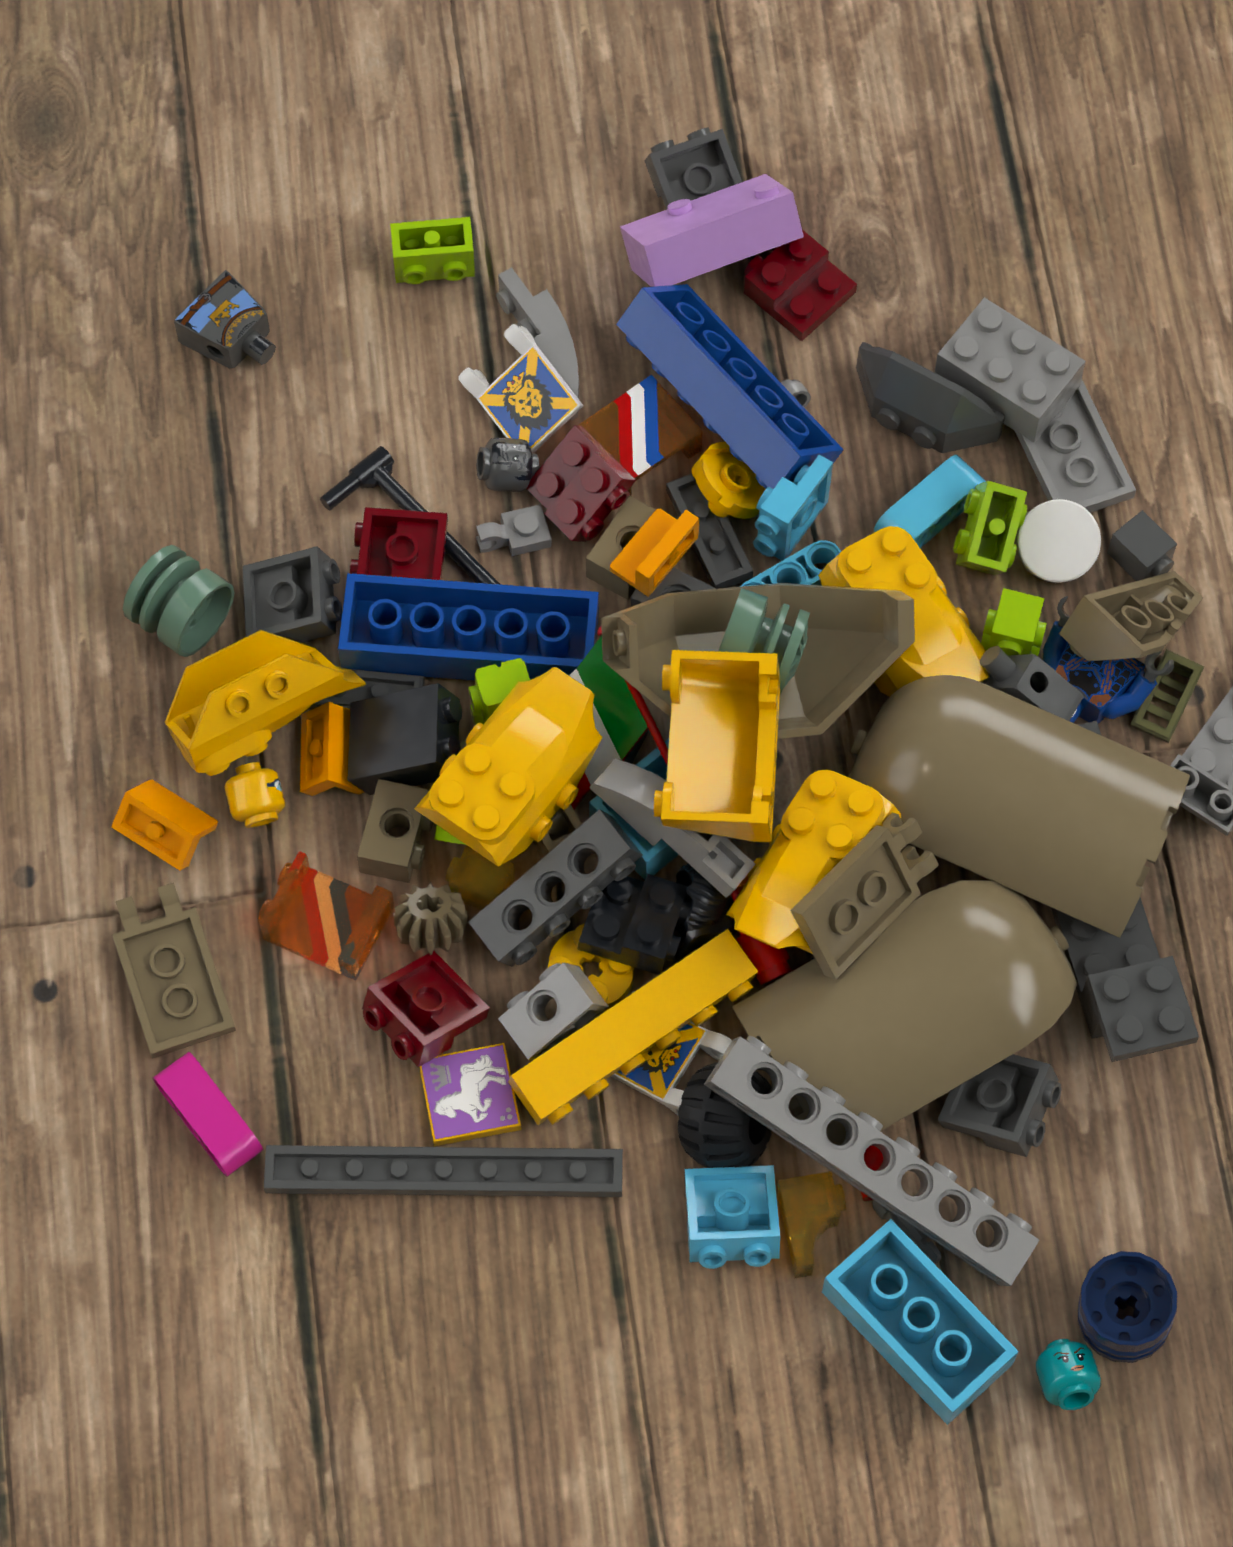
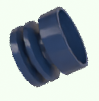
[1078,1251,1177,1363]

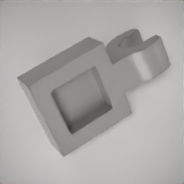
[476,504,552,556]

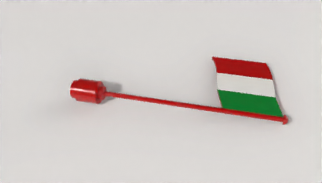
[569,626,791,985]

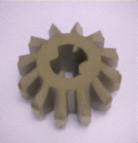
[393,881,468,955]

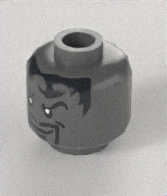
[476,438,539,492]

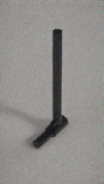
[320,446,501,585]

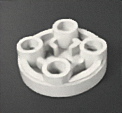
[1016,499,1101,583]

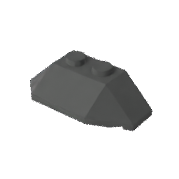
[856,342,1005,453]

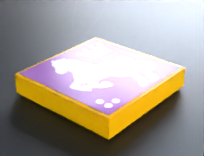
[419,1043,521,1147]

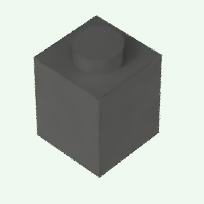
[1107,510,1177,581]

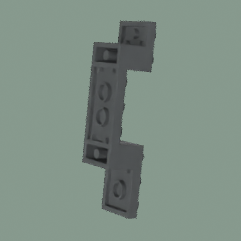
[1051,721,1199,1062]

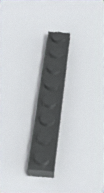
[264,1145,623,1197]

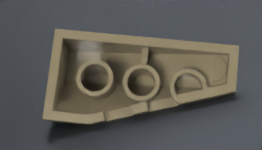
[1059,571,1203,661]

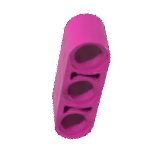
[153,1052,263,1177]

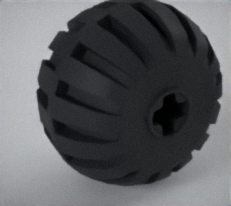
[678,1062,772,1168]

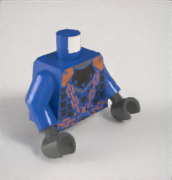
[1043,596,1174,724]

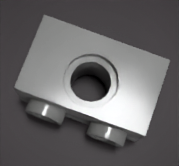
[498,963,609,1060]

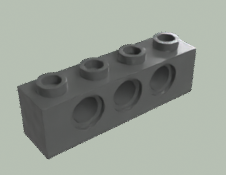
[469,809,643,967]

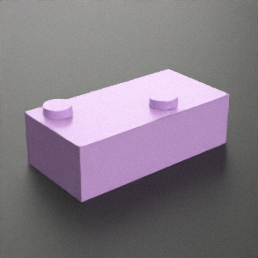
[620,174,804,287]

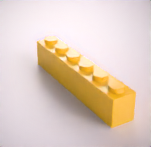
[508,929,758,1125]

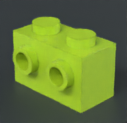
[390,217,475,284]
[953,481,1027,575]
[981,588,1047,656]

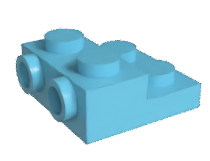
[753,454,833,561]
[685,1165,780,1269]

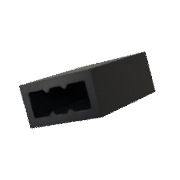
[347,683,462,795]

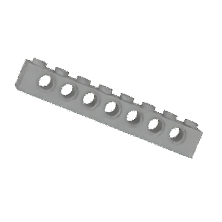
[704,1035,1040,1286]

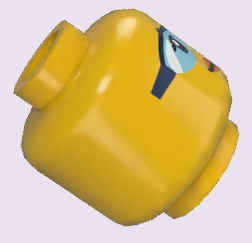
[225,762,285,828]

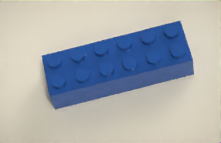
[616,284,844,489]
[338,573,599,681]

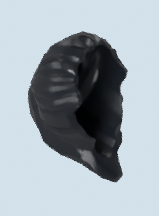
[674,863,737,963]

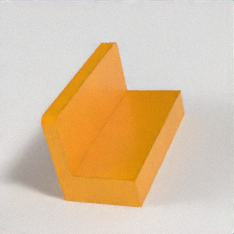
[610,509,699,597]
[300,702,364,796]
[111,780,218,871]

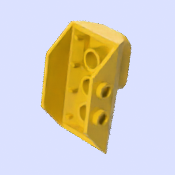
[818,526,989,697]
[164,630,366,776]
[414,667,602,867]
[726,769,901,954]

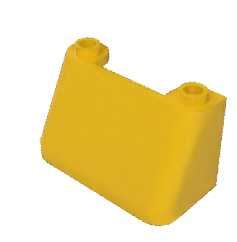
[654,650,780,843]

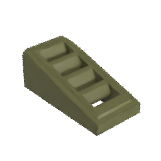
[1130,649,1204,743]

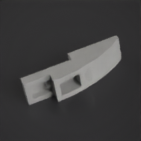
[496,267,579,421]
[589,759,755,897]

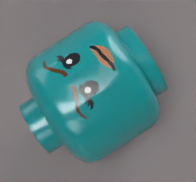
[1035,1339,1101,1410]

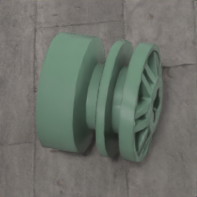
[123,545,235,657]
[718,588,810,695]

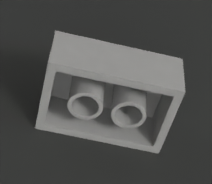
[935,297,1086,442]

